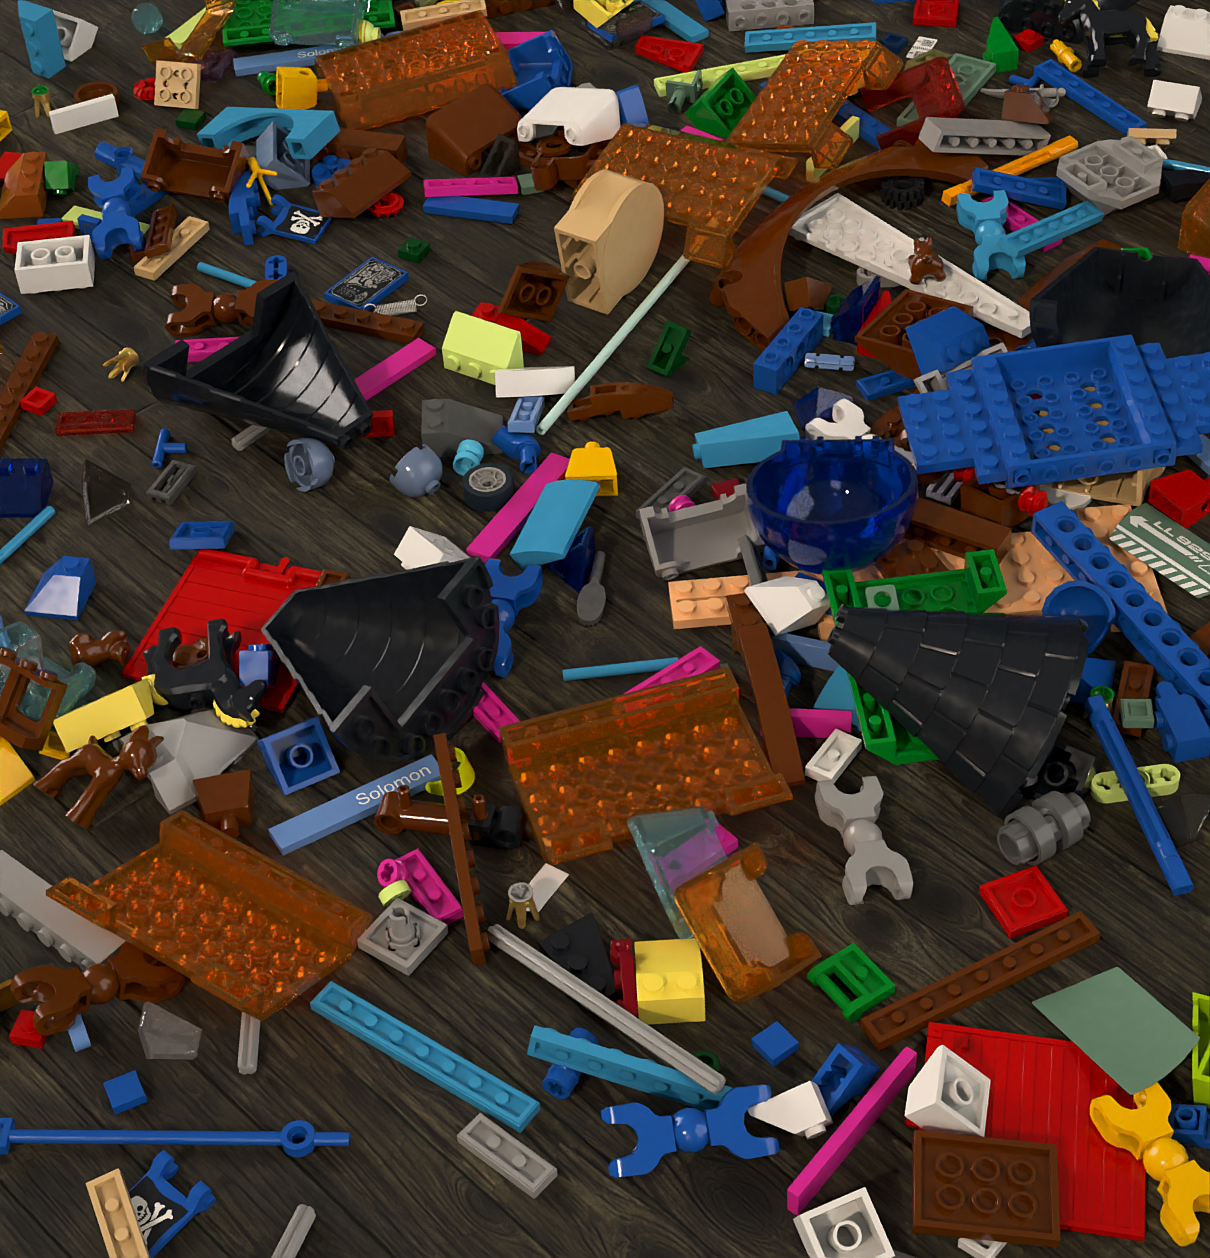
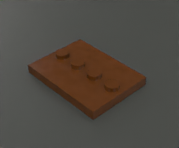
[912,1130,1061,1248]

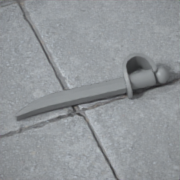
[980,84,1066,108]

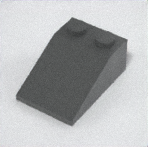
[421,399,503,457]

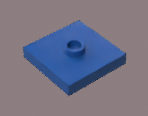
[169,521,235,549]

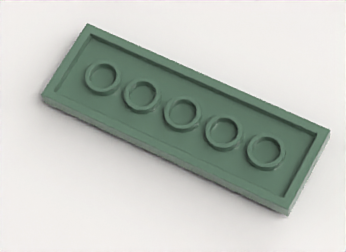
[897,53,996,133]

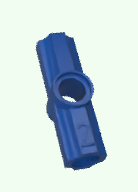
[94,141,145,180]

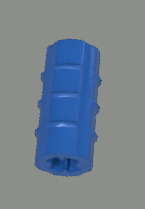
[542,1028,598,1099]

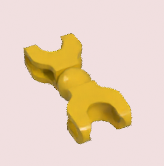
[1090,1082,1210,1247]

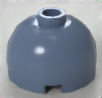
[284,437,335,492]
[390,444,443,498]

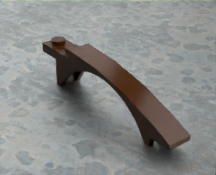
[725,593,805,789]

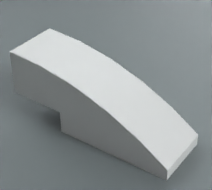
[495,366,575,397]

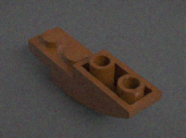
[567,382,674,421]

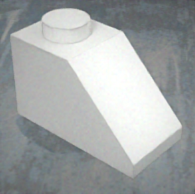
[748,1081,833,1139]

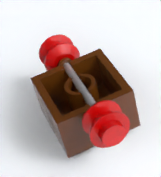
[953,467,1048,528]

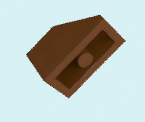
[785,277,831,314]

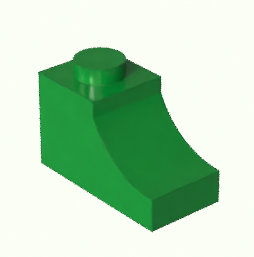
[44,161,79,195]

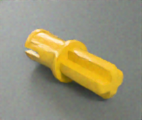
[1050,39,1082,72]

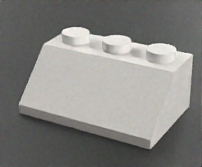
[1156,5,1210,60]

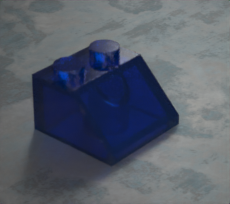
[830,276,881,345]
[0,458,54,518]

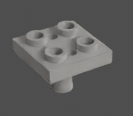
[357,898,449,976]

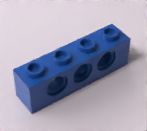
[753,307,824,395]

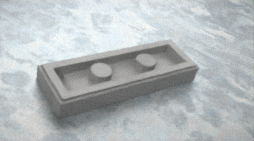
[457,1113,558,1199]

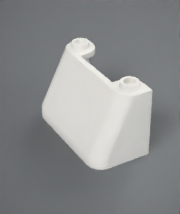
[517,87,621,146]

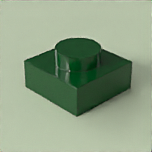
[397,237,431,264]

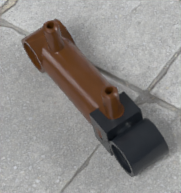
[374,785,527,850]

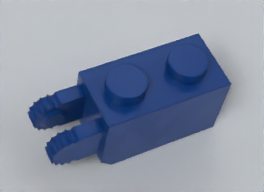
[1153,681,1210,763]

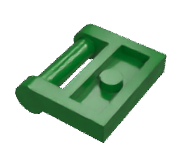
[807,943,895,1023]

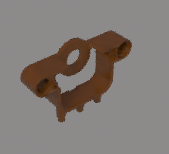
[530,126,622,191]

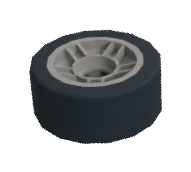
[462,463,514,512]

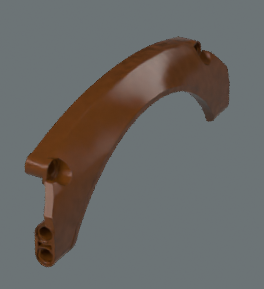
[709,139,989,351]

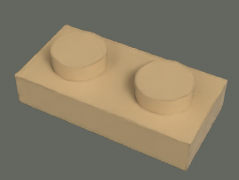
[1127,128,1177,147]

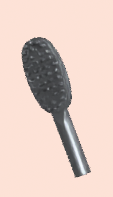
[577,551,606,627]

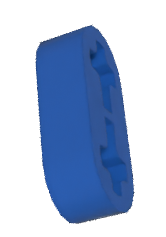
[265,255,289,280]

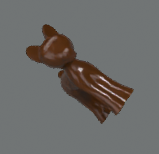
[33,725,164,830]

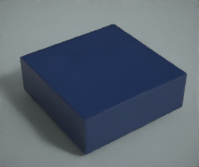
[878,32,908,55]

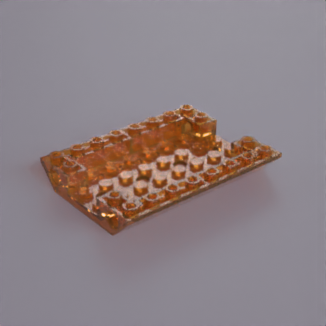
[314,10,518,130]

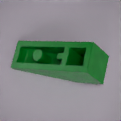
[983,17,1019,73]

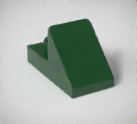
[647,320,692,377]

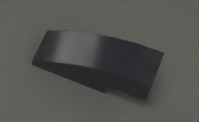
[1160,170,1210,205]

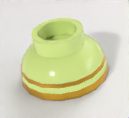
[359,20,381,52]

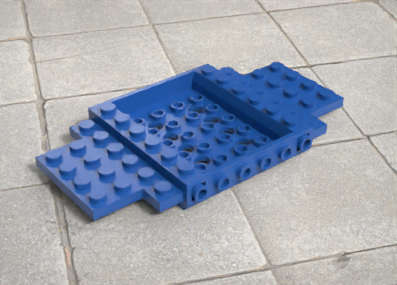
[898,334,1210,489]

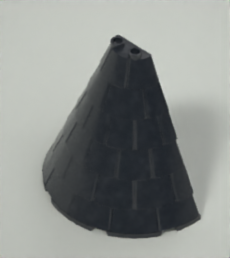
[143,271,373,450]
[261,556,500,762]
[827,604,1089,820]

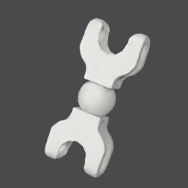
[805,399,914,504]

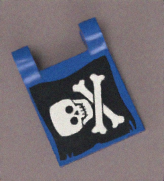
[256,195,333,245]
[97,1150,216,1258]

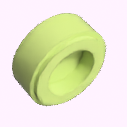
[378,880,412,907]

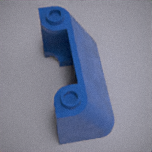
[499,30,573,111]

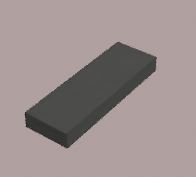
[635,467,706,520]

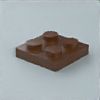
[871,537,949,579]

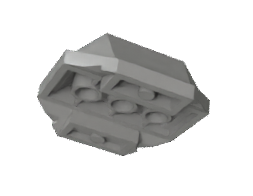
[1057,136,1163,216]

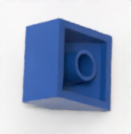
[257,717,340,796]

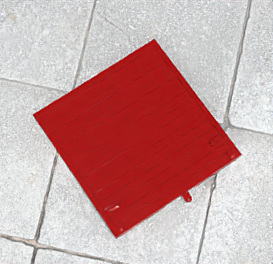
[121,549,322,714]
[905,1022,1146,1241]

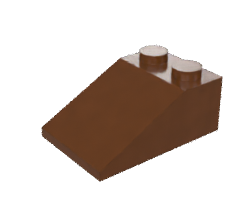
[498,261,570,321]

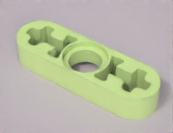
[1090,764,1180,803]

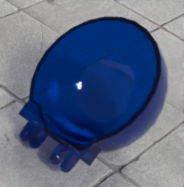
[746,436,918,575]

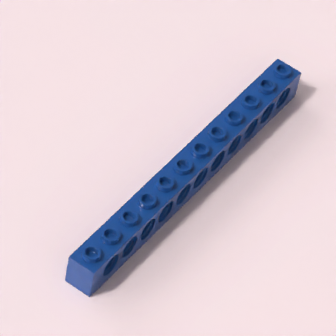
[1031,501,1210,729]

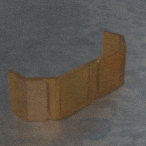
[141,0,236,65]

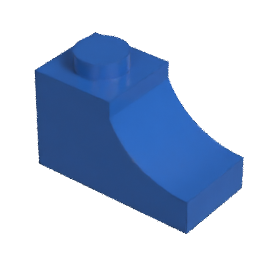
[812,1043,880,1118]

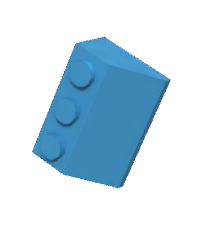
[18,0,66,78]

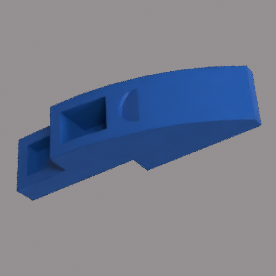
[229,171,261,245]

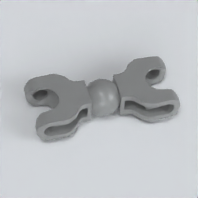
[815,776,913,905]

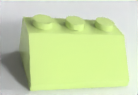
[442,311,524,385]

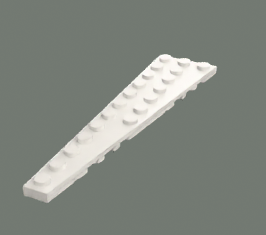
[789,193,1031,338]

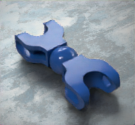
[88,166,146,260]
[485,558,543,678]
[600,1084,780,1177]

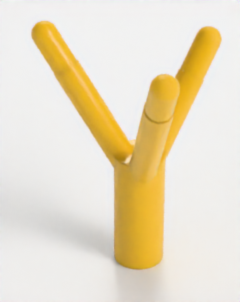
[246,157,277,205]

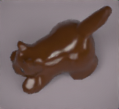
[908,237,946,285]
[64,631,130,691]

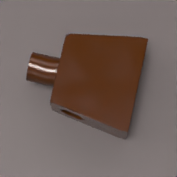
[193,769,255,840]

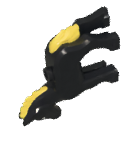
[1058,0,1161,78]
[142,619,268,731]

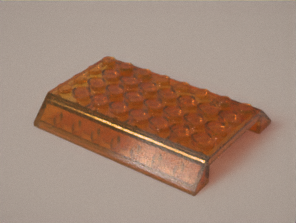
[710,40,904,169]
[572,123,798,269]
[499,666,793,866]
[46,810,372,1021]

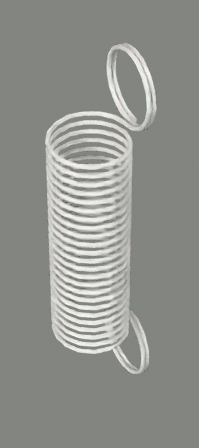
[364,295,427,316]

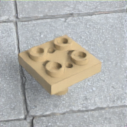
[154,60,201,109]

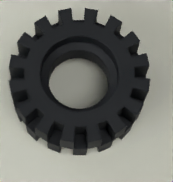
[881,176,925,211]

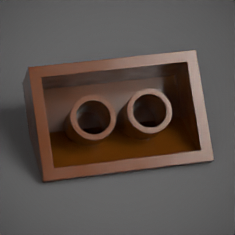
[1001,84,1054,125]

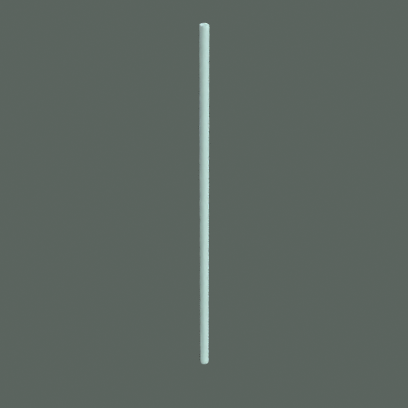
[536,212,725,435]

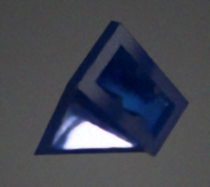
[793,386,854,431]
[547,526,596,593]

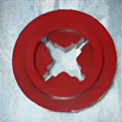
[133,77,167,101]
[367,192,404,218]

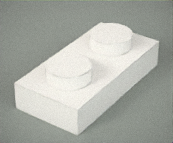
[805,729,862,783]

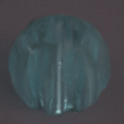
[131,3,163,34]

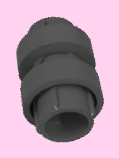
[997,791,1090,866]

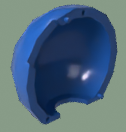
[1041,580,1116,655]

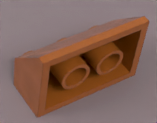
[0,151,49,219]

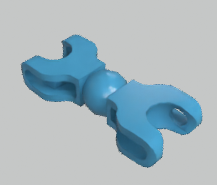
[956,190,1026,282]

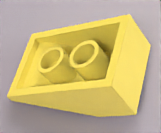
[634,938,705,1025]

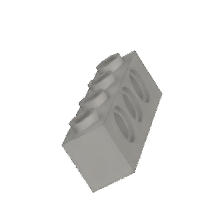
[726,0,814,31]

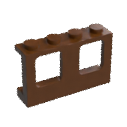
[0,647,68,751]

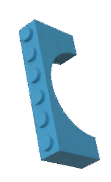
[197,107,340,159]

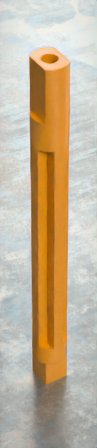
[941,135,1078,207]

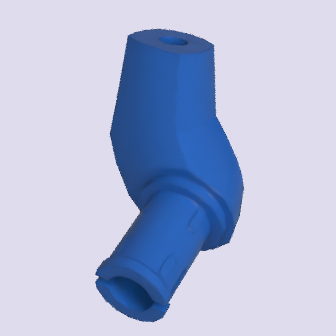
[491,425,541,474]
[774,649,802,698]

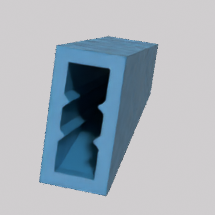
[692,411,803,468]

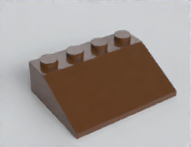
[855,289,973,381]

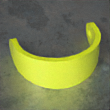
[425,747,475,796]

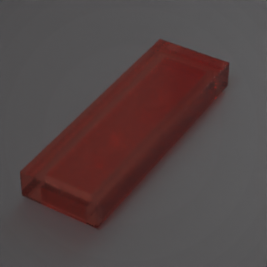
[55,409,136,436]

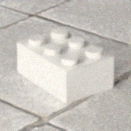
[15,235,95,294]

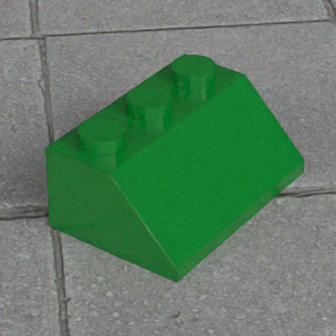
[685,67,761,138]

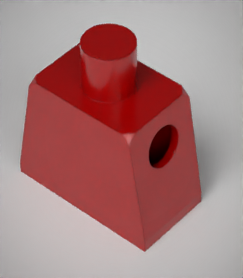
[1148,470,1210,529]

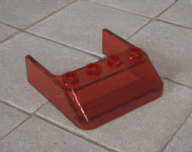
[860,57,965,150]

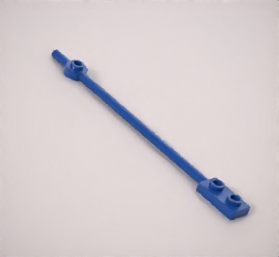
[0,1118,351,1157]

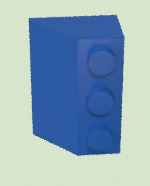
[905,306,991,375]

